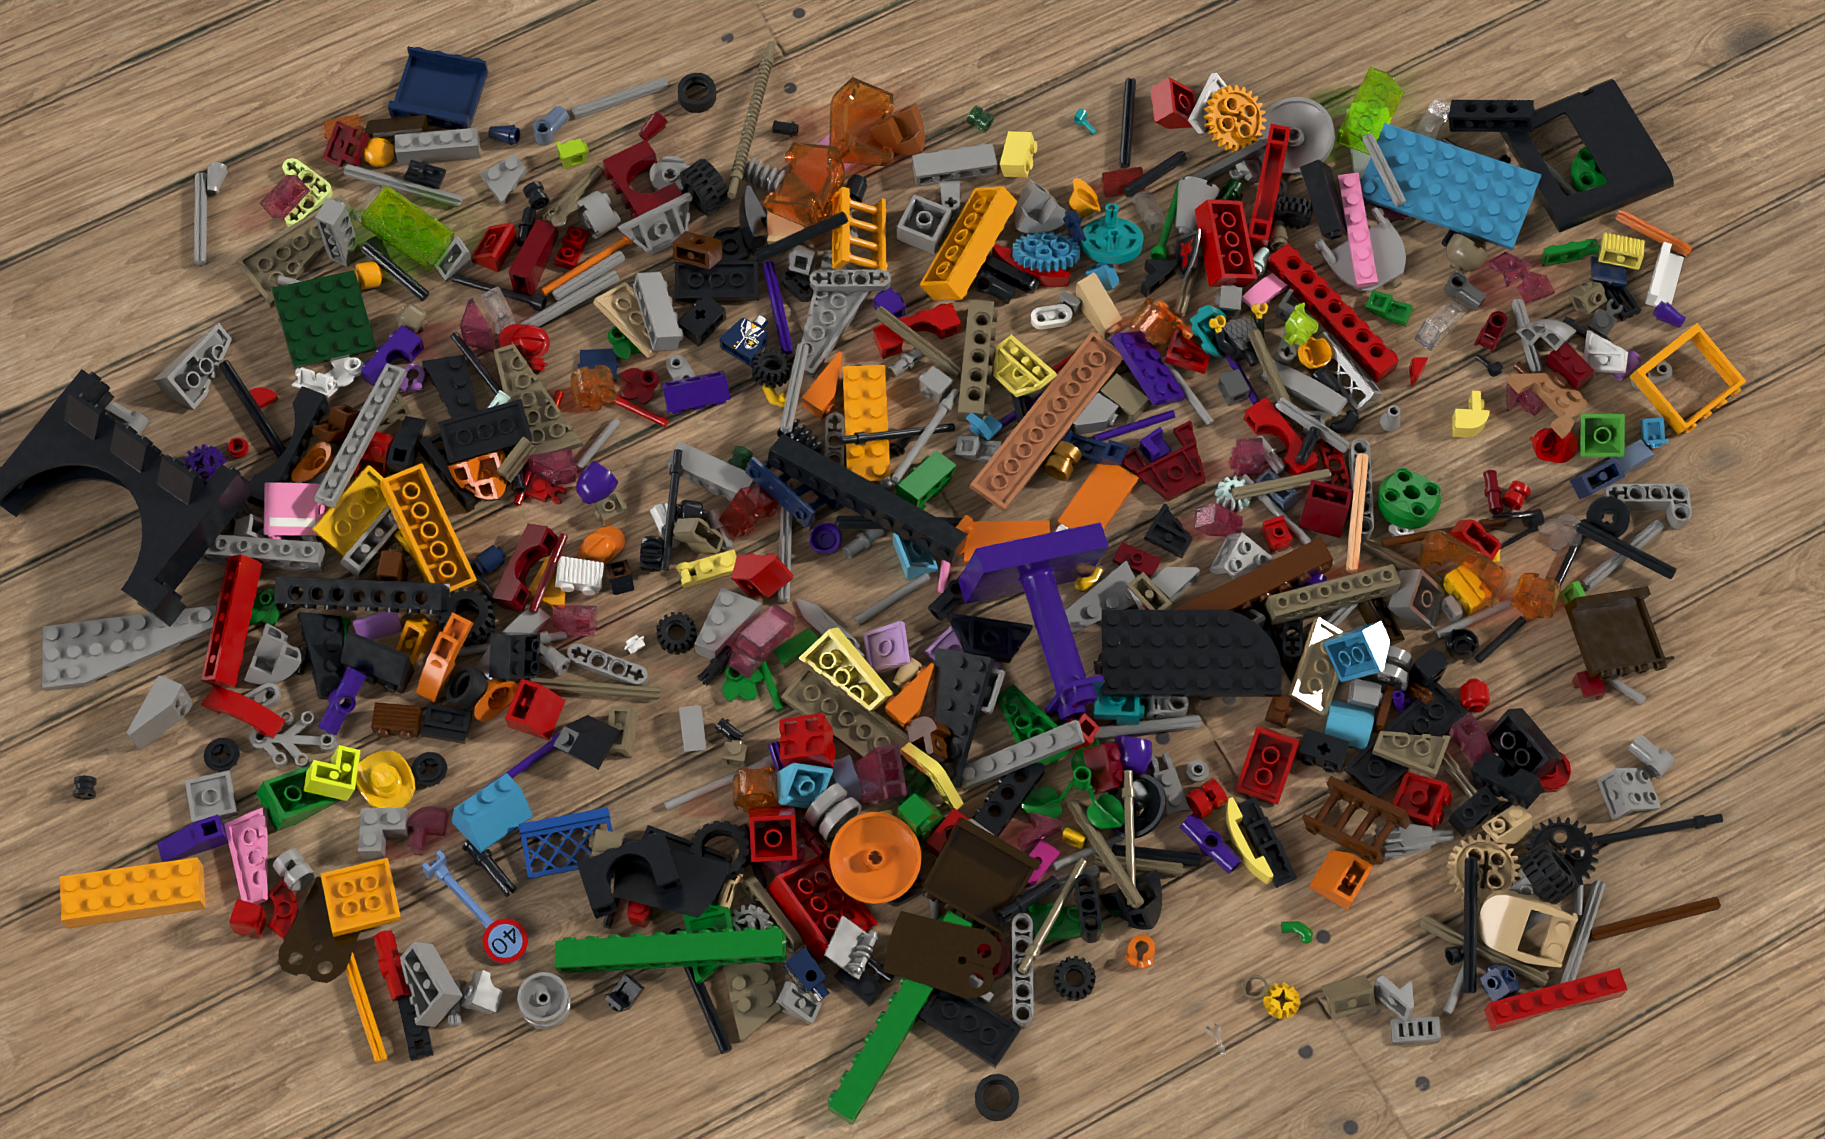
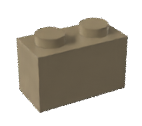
[1100,373,1149,423]

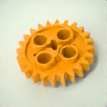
[1203,85,1267,152]

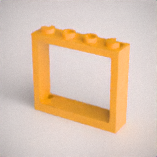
[1629,323,1746,435]

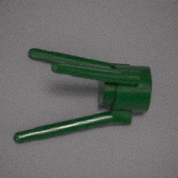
[1215,179,1244,201]

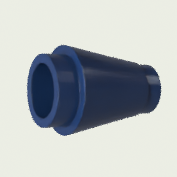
[488,125,520,145]

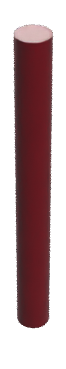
[529,533,568,614]

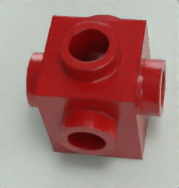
[1065,713,1100,751]

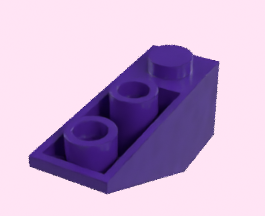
[157,814,228,862]

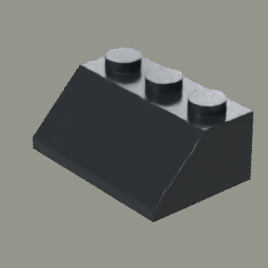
[340,631,415,694]
[1481,708,1564,779]

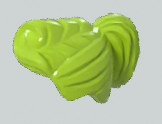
[1283,303,1318,346]

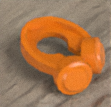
[1124,934,1155,969]

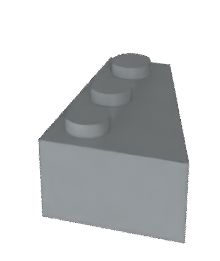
[400,942,463,1027]

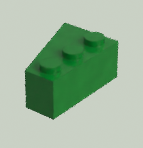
[898,793,946,846]

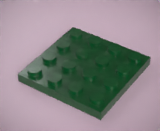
[271,270,377,369]

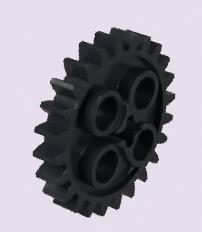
[1524,817,1599,885]

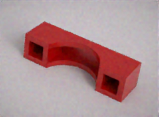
[873,302,961,359]
[1243,397,1318,476]

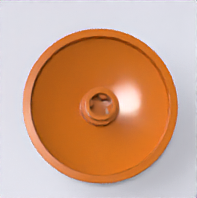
[830,812,921,904]

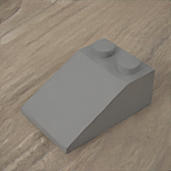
[126,675,192,750]

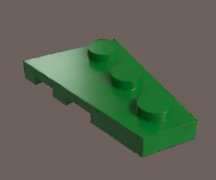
[1028,903,1104,944]

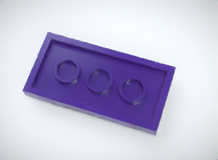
[1111,331,1186,406]

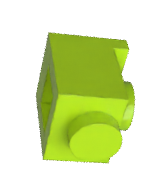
[556,138,589,170]

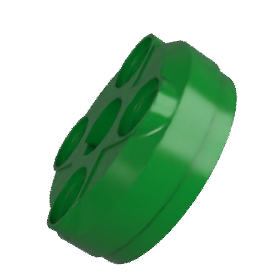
[1570,147,1608,192]
[1377,468,1441,529]

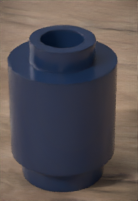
[472,545,506,575]

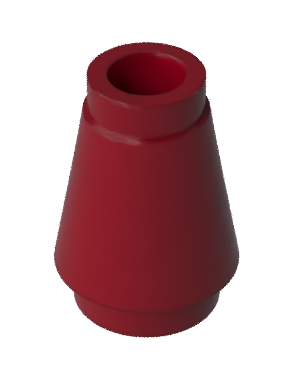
[639,111,668,141]

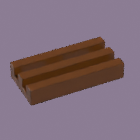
[1373,685,1395,734]

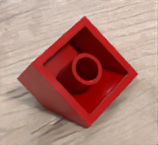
[1151,77,1196,129]

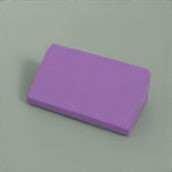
[353,611,402,640]

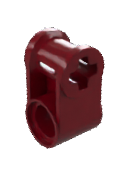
[1474,311,1508,353]

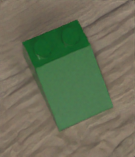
[256,761,341,832]

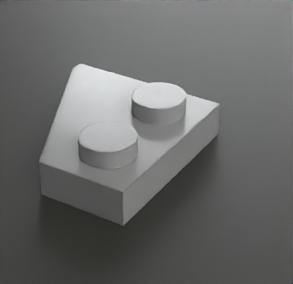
[480,154,527,205]

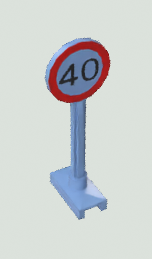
[422,850,528,964]

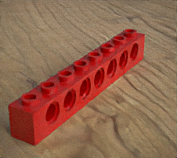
[1267,243,1399,383]

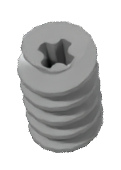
[742,157,786,195]

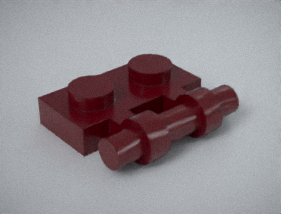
[322,121,369,167]

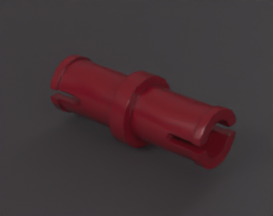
[1483,470,1503,514]
[796,818,830,860]

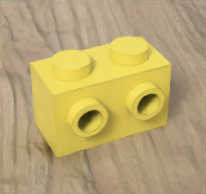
[1000,131,1037,178]

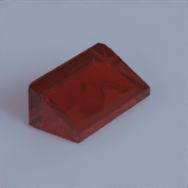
[1101,167,1145,198]

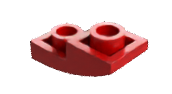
[554,225,590,270]

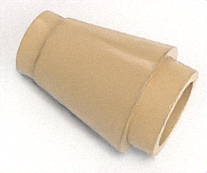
[892,656,922,689]

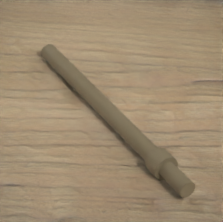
[1122,770,1136,906]
[1018,858,1087,974]

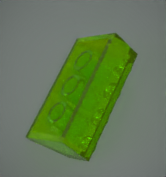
[1336,66,1404,155]

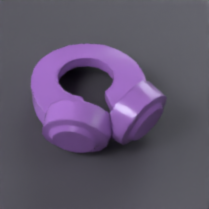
[399,364,425,393]

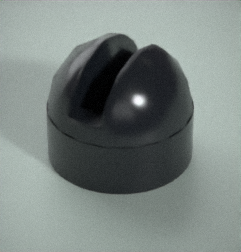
[1445,946,1464,965]

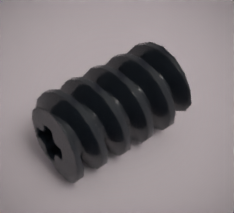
[777,419,824,454]

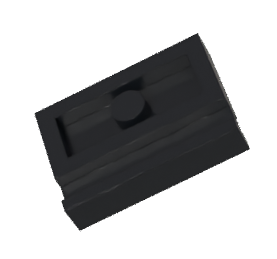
[421,704,473,744]

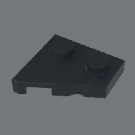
[1144,503,1193,559]

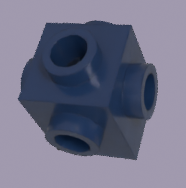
[1479,964,1521,1002]

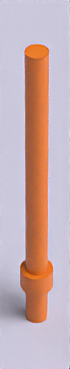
[541,235,634,296]

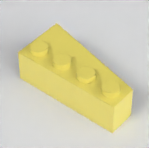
[799,628,894,711]

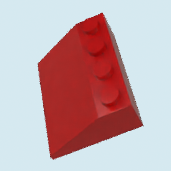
[767,854,878,962]

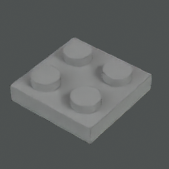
[185,770,238,823]

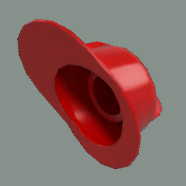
[499,324,550,358]
[1530,428,1578,463]

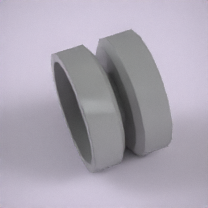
[1359,646,1413,692]
[804,783,861,841]
[517,972,572,1030]

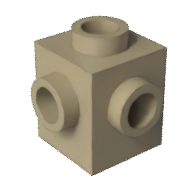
[1569,280,1607,314]

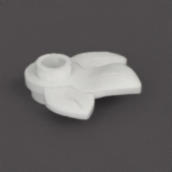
[324,357,364,387]

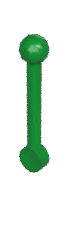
[342,617,350,648]

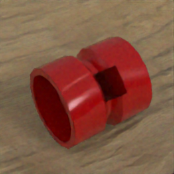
[1185,778,1228,819]

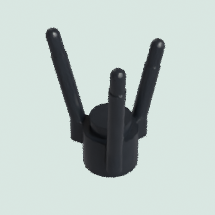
[1492,509,1544,549]

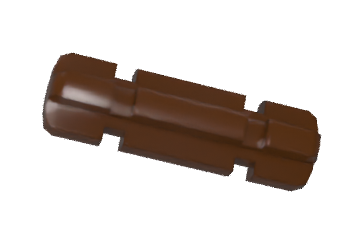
[1405,678,1434,704]

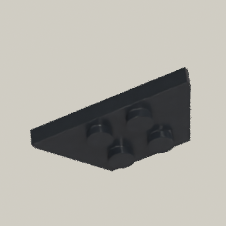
[949,613,1033,663]

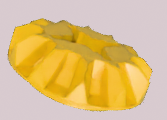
[1263,982,1301,1019]

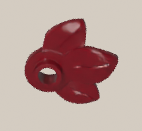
[620,368,659,404]

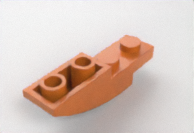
[416,612,474,703]

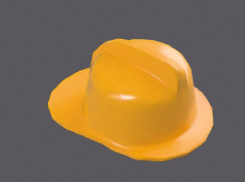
[1069,178,1101,218]

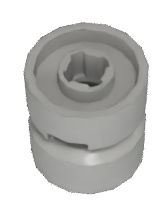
[273,848,316,892]

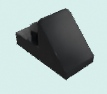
[1140,259,1178,298]
[606,559,634,595]

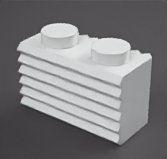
[555,556,604,595]

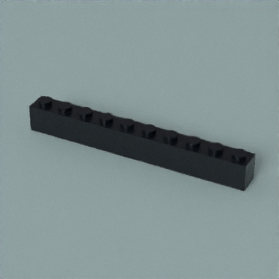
[767,434,968,564]

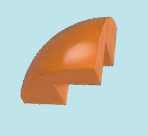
[448,449,507,499]

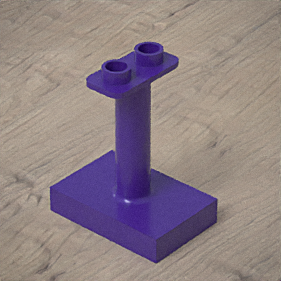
[958,522,1109,722]

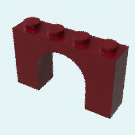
[602,139,683,219]

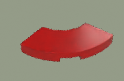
[268,878,298,941]

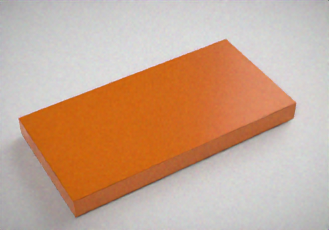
[1057,464,1139,530]
[964,520,1050,564]

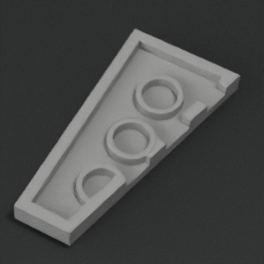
[1065,561,1136,634]

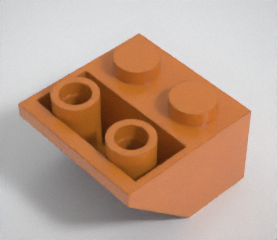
[1309,850,1374,911]

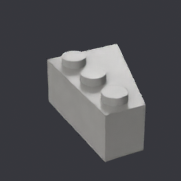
[695,587,763,659]

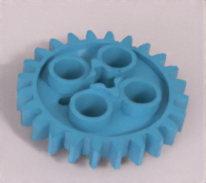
[1012,231,1080,272]

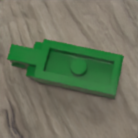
[1540,239,1600,266]

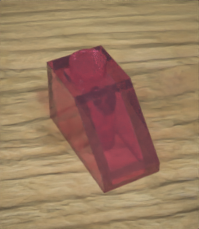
[528,449,578,485]

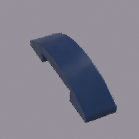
[1061,428,1129,465]

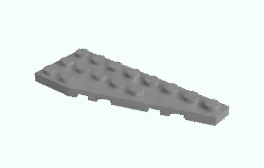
[42,605,217,691]

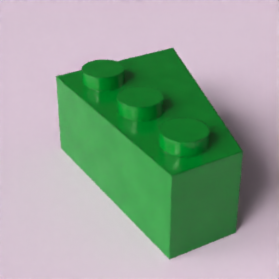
[895,451,956,510]

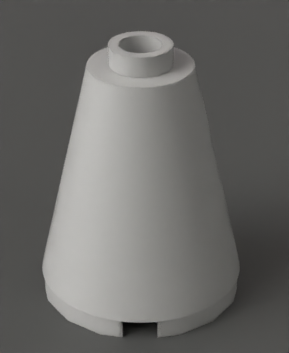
[1175,176,1219,236]

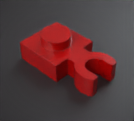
[525,474,566,505]

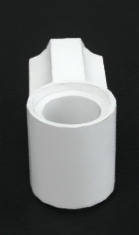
[650,503,681,548]

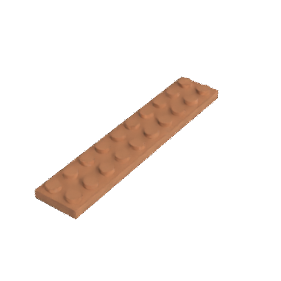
[970,331,1124,512]

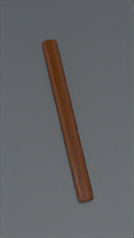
[1590,897,1721,941]

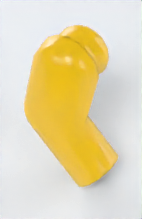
[762,385,787,407]
[1074,567,1103,591]

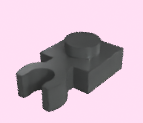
[1588,299,1623,336]

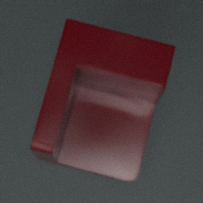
[1572,671,1606,701]

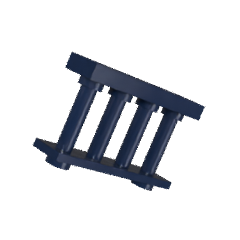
[745,457,840,527]

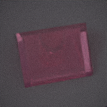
[460,298,497,352]

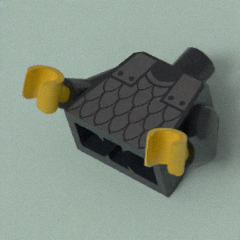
[1209,302,1268,367]

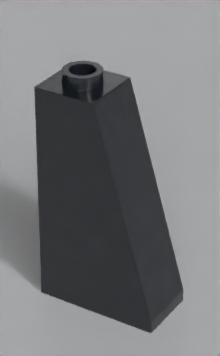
[1300,159,1347,240]

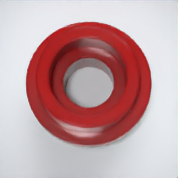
[527,357,548,372]
[227,437,249,458]

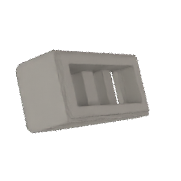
[1390,1017,1441,1043]

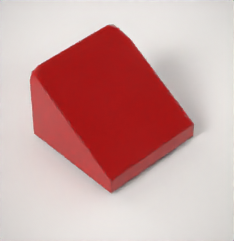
[1409,357,1428,386]

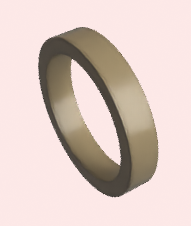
[1242,975,1268,1001]

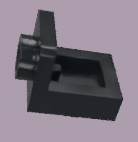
[604,974,645,1012]

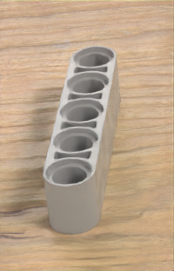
[1348,438,1374,543]
[1011,913,1034,1029]

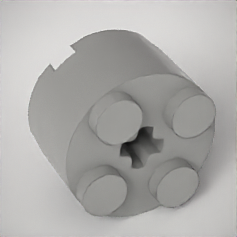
[576,191,621,239]

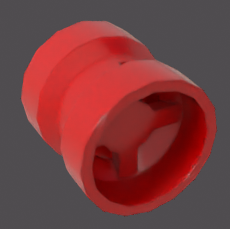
[1501,480,1531,511]

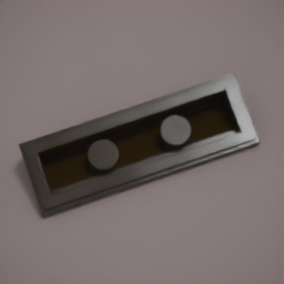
[364,115,429,138]
[1357,597,1405,646]

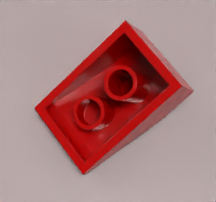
[1235,725,1301,805]

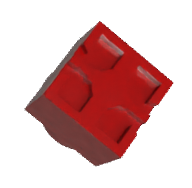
[779,713,836,768]

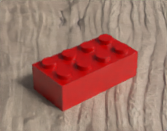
[1194,199,1257,288]

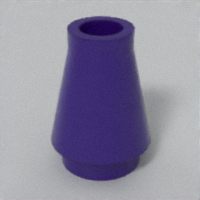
[1652,301,1686,328]

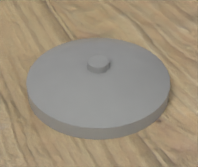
[1258,97,1335,176]

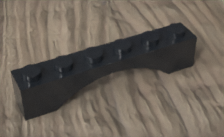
[247,386,329,508]

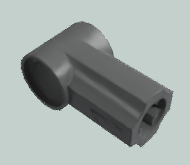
[1444,272,1487,311]

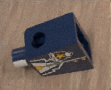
[719,315,768,368]
[783,947,830,1002]

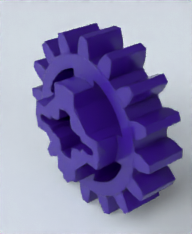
[182,444,227,481]

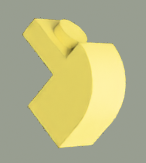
[1452,391,1490,438]

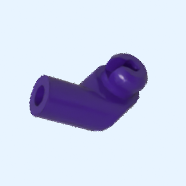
[1392,690,1412,711]

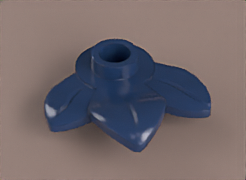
[1063,210,1087,249]

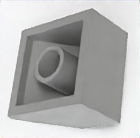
[1388,569,1446,629]

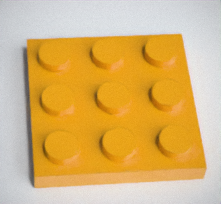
[320,858,402,937]

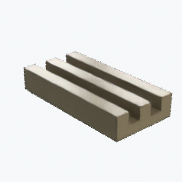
[497,437,536,483]

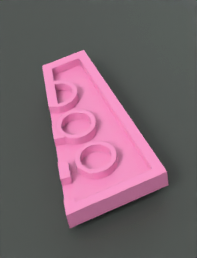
[224,807,268,904]

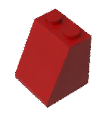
[749,806,797,862]

